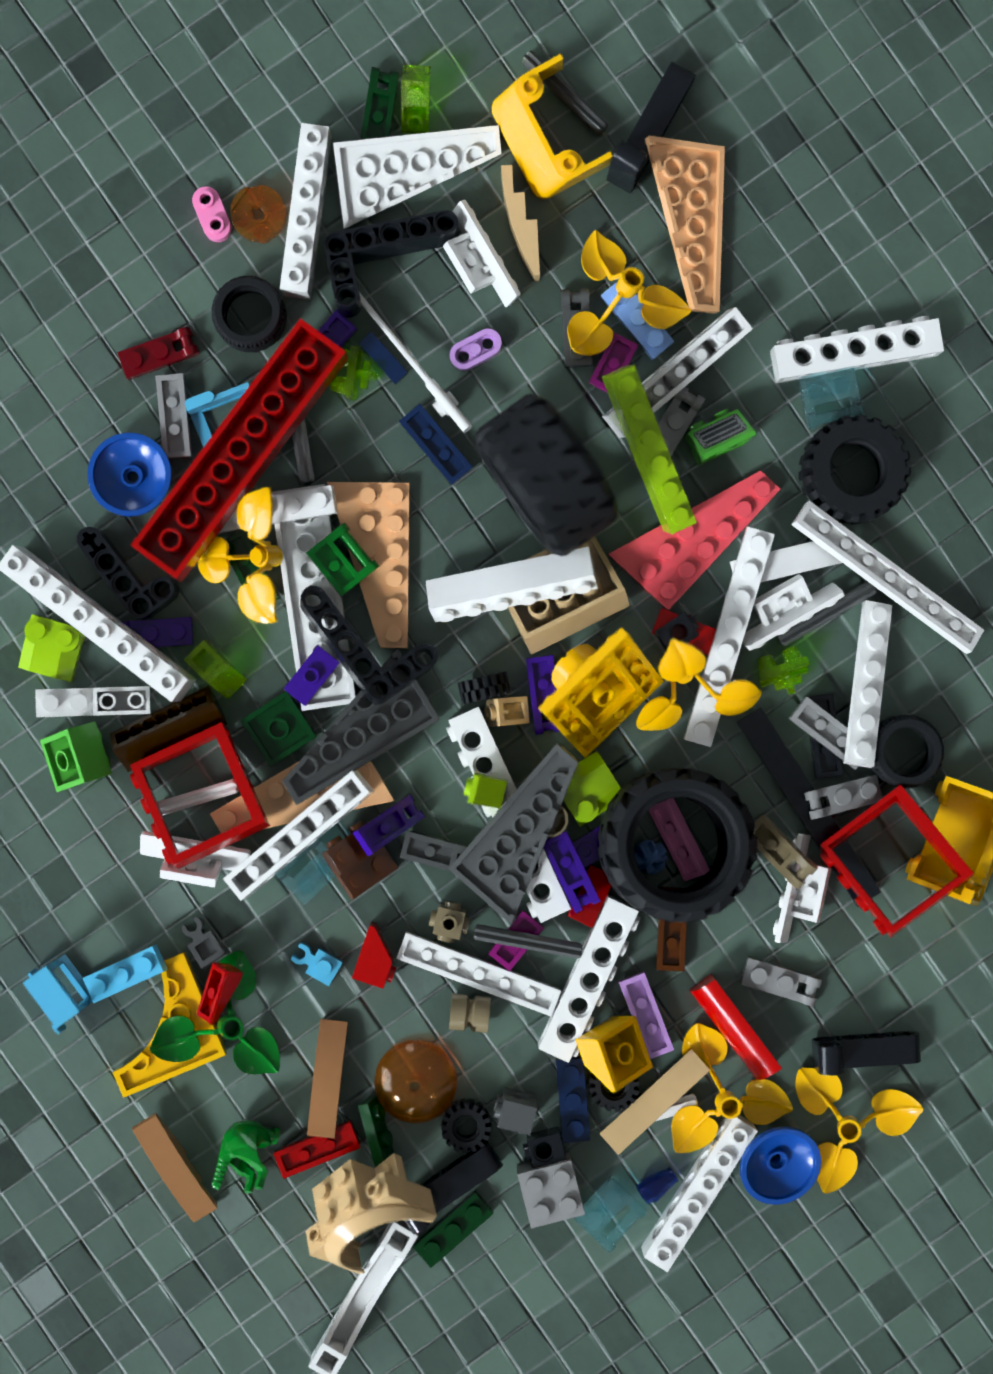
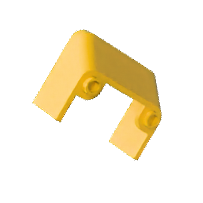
[492,54,613,200]

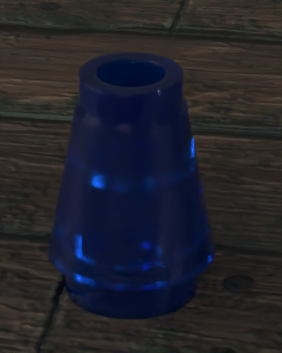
[636,1167,679,1205]

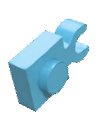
[291,942,343,986]

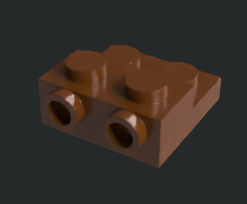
[321,820,398,900]

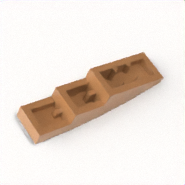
[307,1019,348,1139]
[132,1113,217,1222]

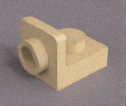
[484,696,530,727]

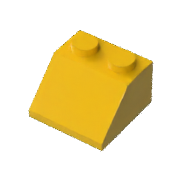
[575,1016,653,1092]

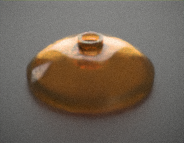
[374,1040,457,1123]

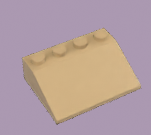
[508,536,630,655]

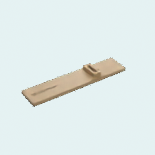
[599,1049,710,1155]

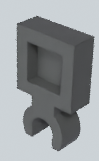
[181,917,227,969]

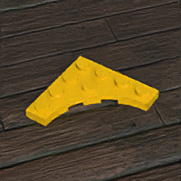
[113,952,227,1098]

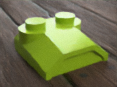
[18,614,85,682]
[563,751,621,827]

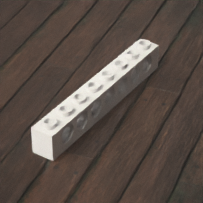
[0,545,197,702]
[446,706,571,923]

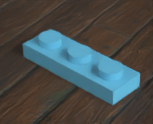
[82,944,168,1003]

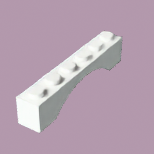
[309,1220,418,1374]

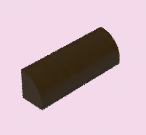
[109,686,227,772]

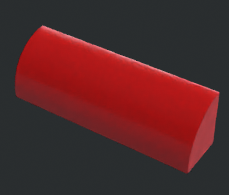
[689,974,782,1080]

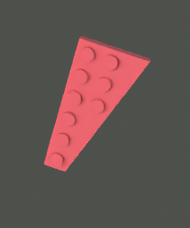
[608,470,780,610]

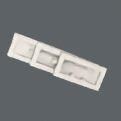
[730,541,842,583]

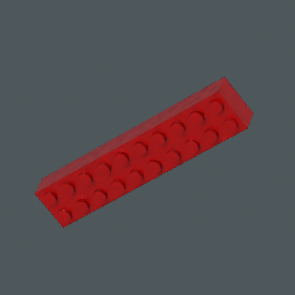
[130,318,348,582]

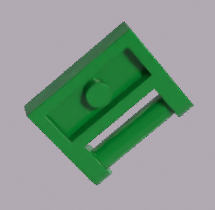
[306,523,380,597]

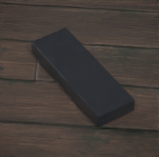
[808,693,844,779]

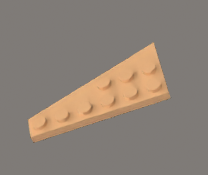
[327,482,410,648]

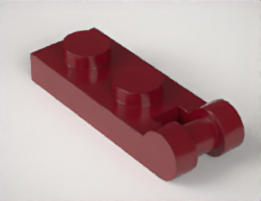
[117,327,200,380]

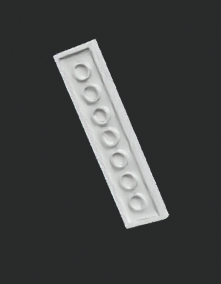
[272,484,356,711]

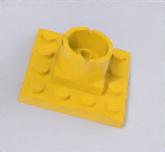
[539,628,664,758]

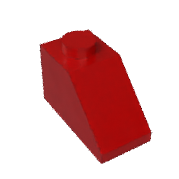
[352,922,396,989]

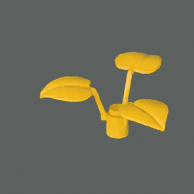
[567,230,691,356]
[197,487,283,623]
[636,638,762,731]
[671,1023,793,1153]
[795,1067,923,1194]

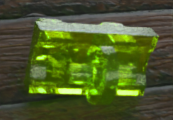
[331,346,378,401]
[758,646,810,695]

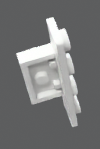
[443,199,520,307]
[742,574,845,651]
[140,831,251,888]
[773,833,831,943]

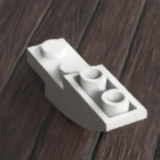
[35,686,150,717]

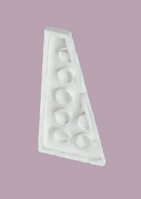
[333,125,501,229]

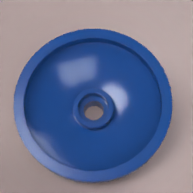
[87,433,172,517]
[739,1126,821,1205]

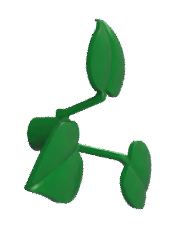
[150,950,280,1075]

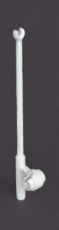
[337,272,472,433]

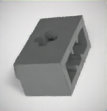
[493,1087,537,1135]

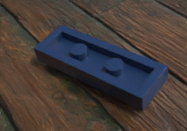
[399,404,473,486]
[555,1056,590,1143]

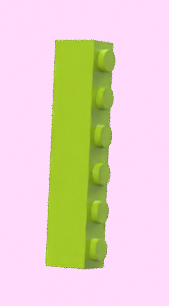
[601,365,697,534]

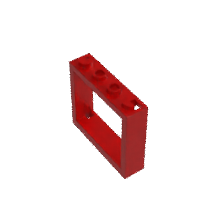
[130,722,270,869]
[820,785,974,938]

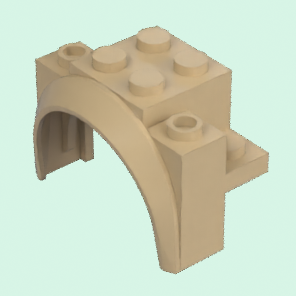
[306,1153,437,1274]

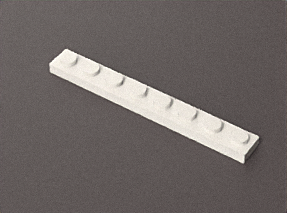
[791,500,984,654]
[684,526,775,747]

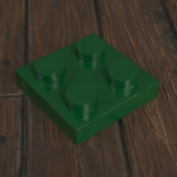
[240,691,317,767]

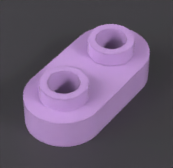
[450,329,502,371]

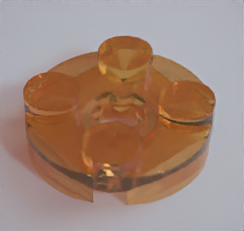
[230,185,287,244]

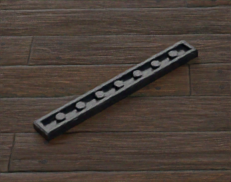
[736,707,881,907]

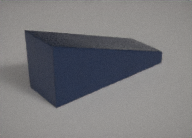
[359,332,408,385]

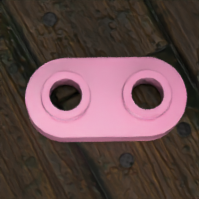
[192,186,232,242]

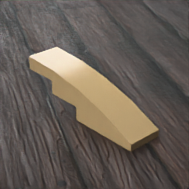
[501,165,540,282]

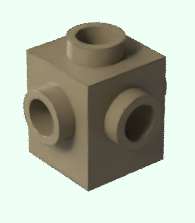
[429,901,470,943]

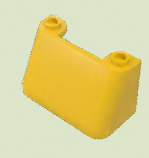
[905,776,993,906]

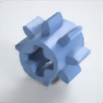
[634,840,669,874]

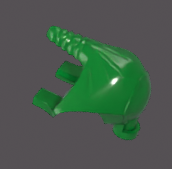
[212,1120,280,1194]

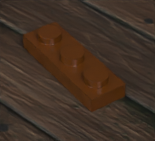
[656,886,687,971]

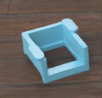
[185,382,250,448]
[23,954,93,1034]

